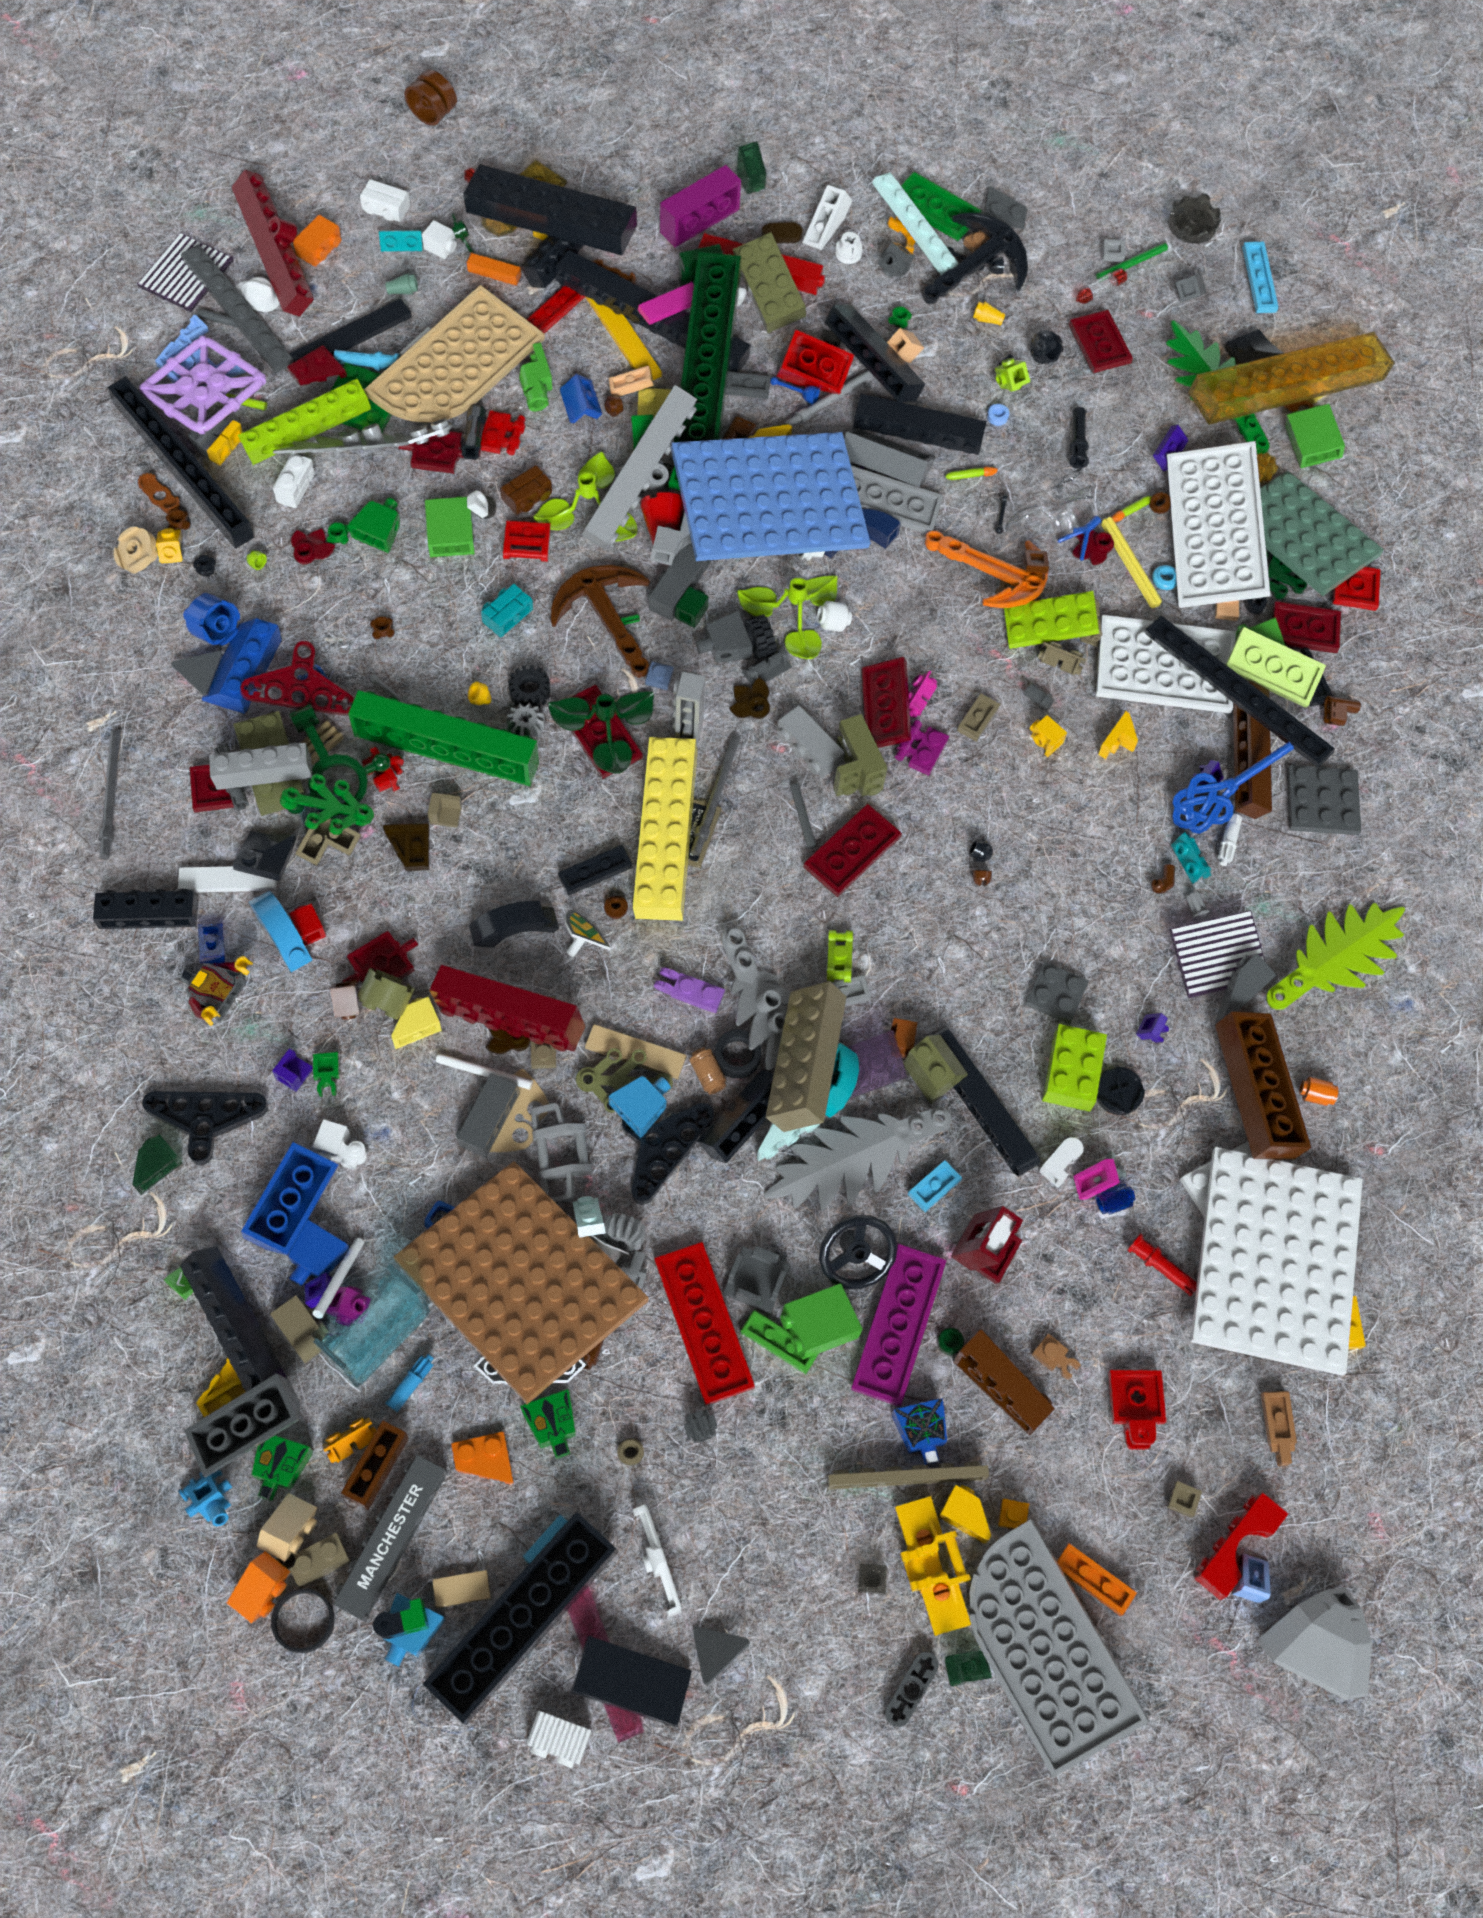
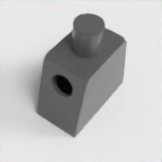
[696,611,753,663]

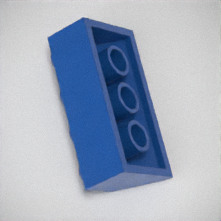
[202,618,282,714]
[241,1142,339,1256]

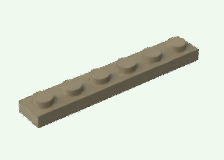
[827,1461,989,1490]

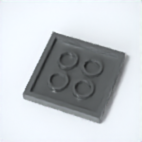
[1287,765,1361,836]

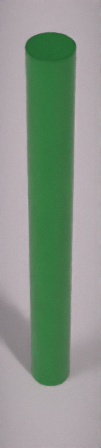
[1096,243,1168,282]

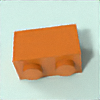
[293,215,342,267]
[227,1551,290,1624]

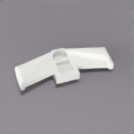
[632,1505,681,1617]

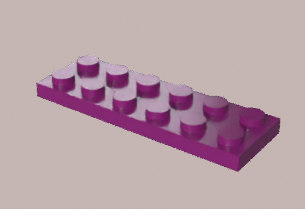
[851,1244,947,1407]

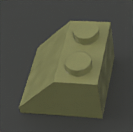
[903,1035,968,1104]

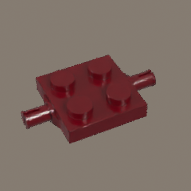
[399,428,472,474]
[342,931,419,983]

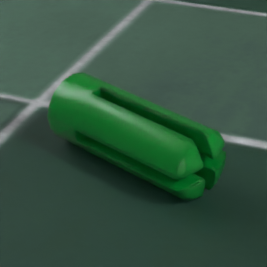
[620,614,640,625]

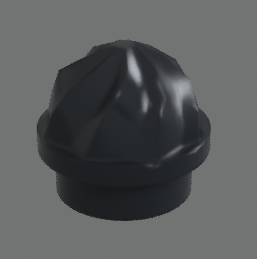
[969,839,993,862]

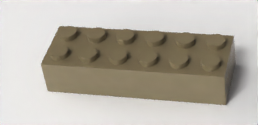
[766,981,847,1132]

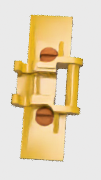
[895,1496,971,1636]

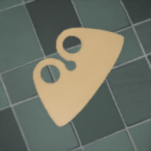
[490,1069,549,1152]

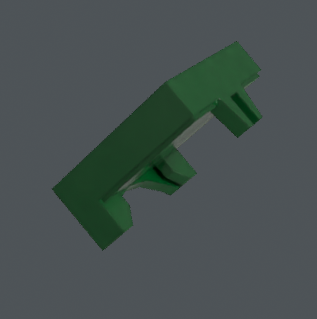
[679,244,723,287]

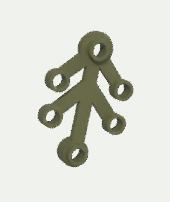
[576,1048,673,1113]

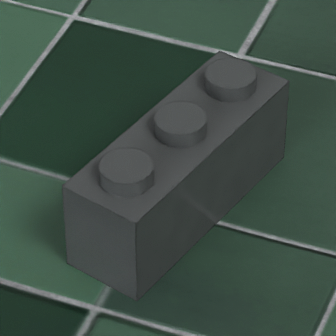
[456,1073,520,1158]

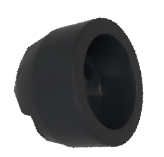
[989,257,1004,275]

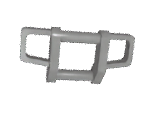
[531,1103,593,1204]

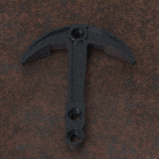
[923,213,1028,304]

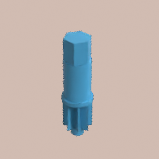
[385,1354,434,1413]

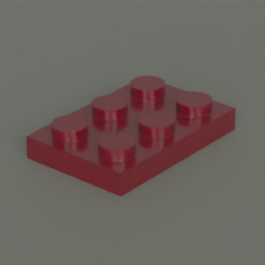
[1069,310,1133,373]
[1272,601,1341,654]

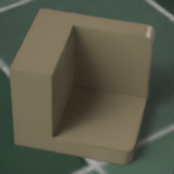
[428,793,462,828]

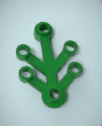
[280,774,374,835]

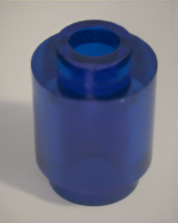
[1096,1183,1136,1215]

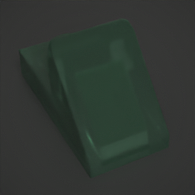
[945,1651,992,1687]

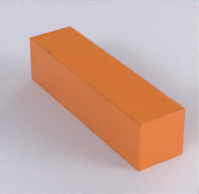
[467,253,521,286]

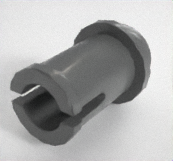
[1024,683,1054,710]

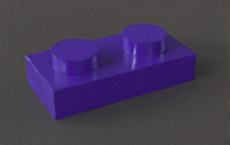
[1152,424,1189,471]

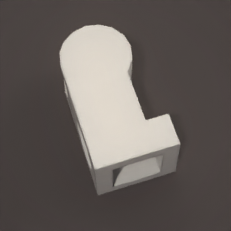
[1039,1137,1083,1188]

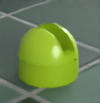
[247,550,267,570]

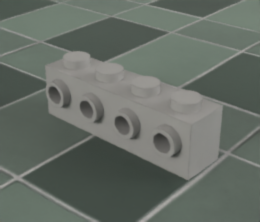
[673,672,706,747]
[209,742,312,790]

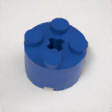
[183,593,240,645]

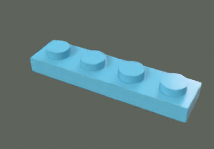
[1242,242,1278,313]

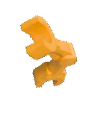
[888,216,916,254]

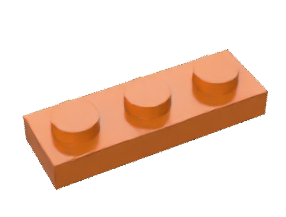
[1057,1543,1137,1617]

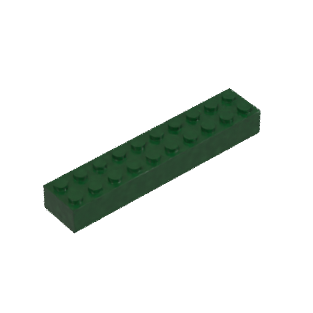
[673,252,741,443]

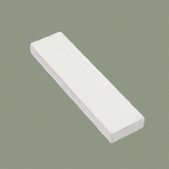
[178,866,277,892]

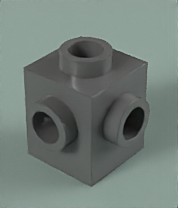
[878,242,915,278]

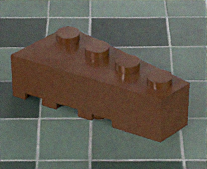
[953,1329,1055,1436]

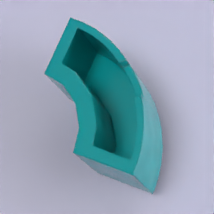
[825,1043,859,1118]

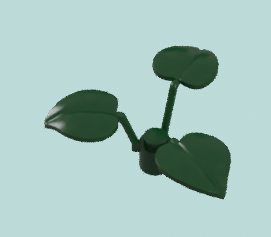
[548,692,654,774]

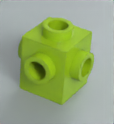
[995,358,1031,392]

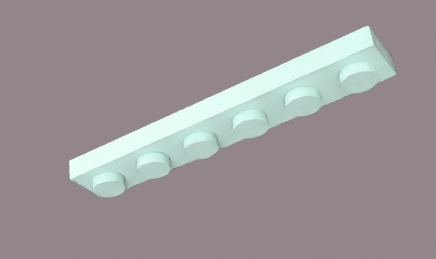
[872,172,959,275]

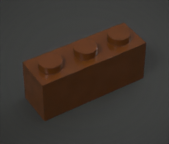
[341,1420,409,1510]

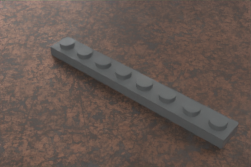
[181,244,293,374]

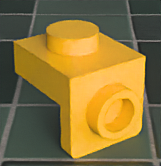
[156,528,183,563]

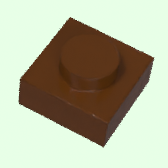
[1023,550,1049,573]

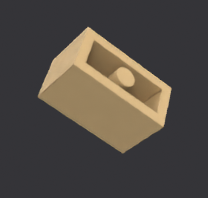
[257,1493,317,1562]

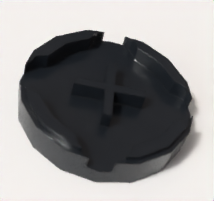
[1096,1067,1145,1116]

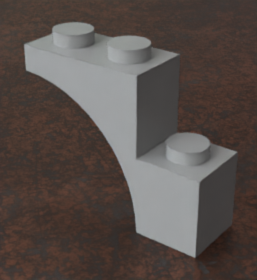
[650,513,692,566]

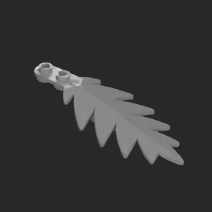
[273,419,452,454]
[721,928,792,1070]
[764,1107,951,1211]

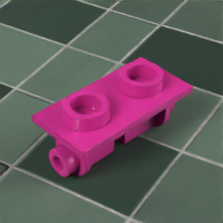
[909,671,937,718]

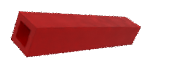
[698,233,826,295]

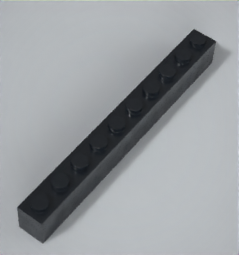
[555,250,751,373]
[107,376,254,549]

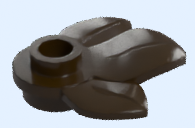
[729,678,770,719]
[486,1028,531,1054]

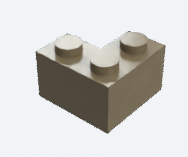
[295,812,361,866]

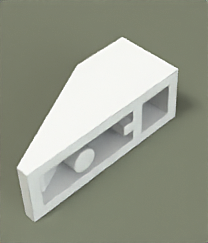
[802,185,852,250]

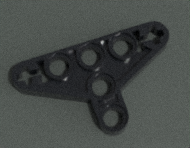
[142,1091,268,1165]
[622,1103,714,1205]

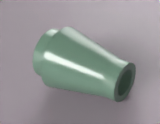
[385,273,418,295]

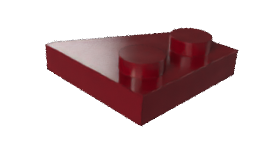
[287,345,347,386]

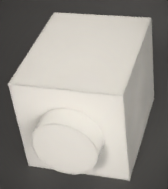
[422,220,457,259]

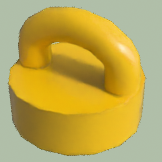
[468,682,491,706]

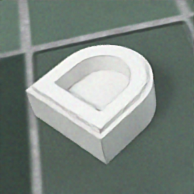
[467,490,488,518]

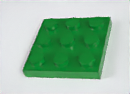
[331,363,392,433]

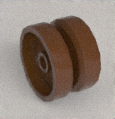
[404,69,457,126]

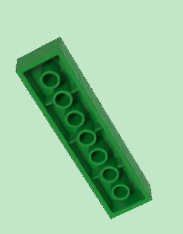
[348,690,539,787]

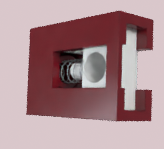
[951,1206,1023,1284]

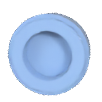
[987,404,1009,426]

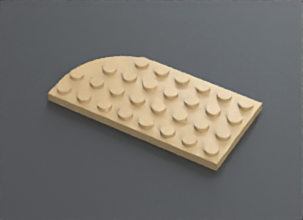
[364,285,545,423]

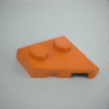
[451,1431,514,1485]

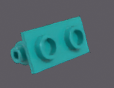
[379,230,423,252]
[1171,832,1212,884]

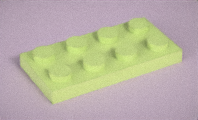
[1226,627,1326,708]

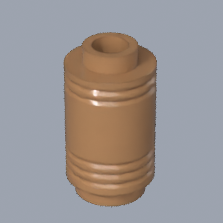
[689,1047,727,1095]

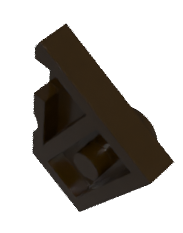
[383,823,430,871]

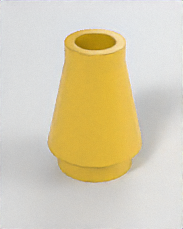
[973,301,1005,326]

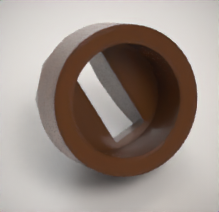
[973,870,992,886]

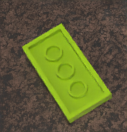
[1004,591,1100,649]

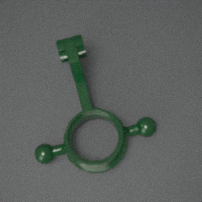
[287,704,391,815]

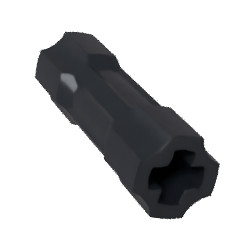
[461,405,486,460]

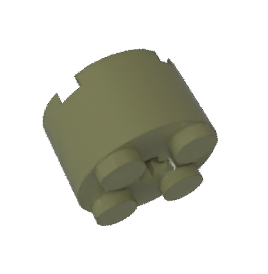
[357,968,415,1020]

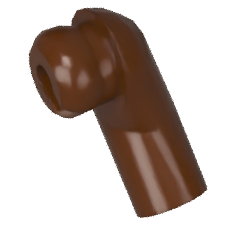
[1151,864,1175,894]

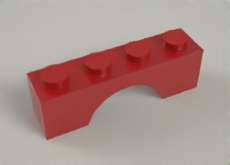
[1194,1492,1288,1600]

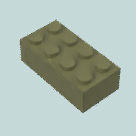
[732,232,806,333]
[233,711,305,816]

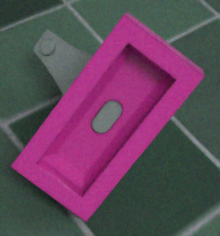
[1073,1151,1126,1200]

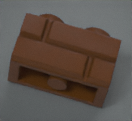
[500,465,552,516]

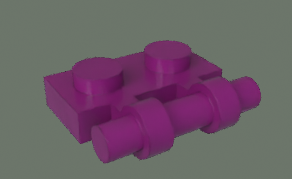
[895,720,950,776]

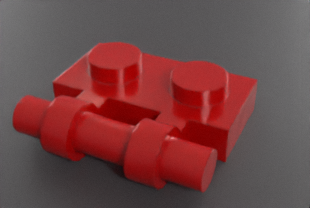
[481,410,526,455]

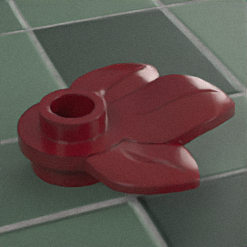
[291,529,335,564]
[1072,530,1114,565]

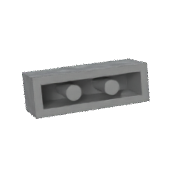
[777,705,845,779]

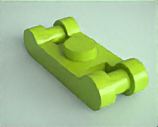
[827,930,853,983]

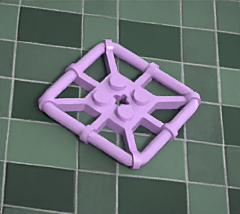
[139,335,266,434]

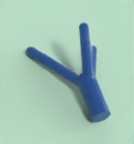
[1058,516,1101,561]

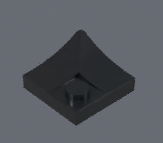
[1224,329,1286,378]
[233,831,296,881]

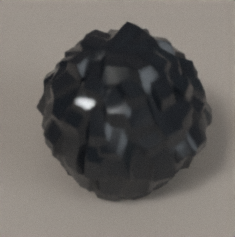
[1030,330,1064,364]

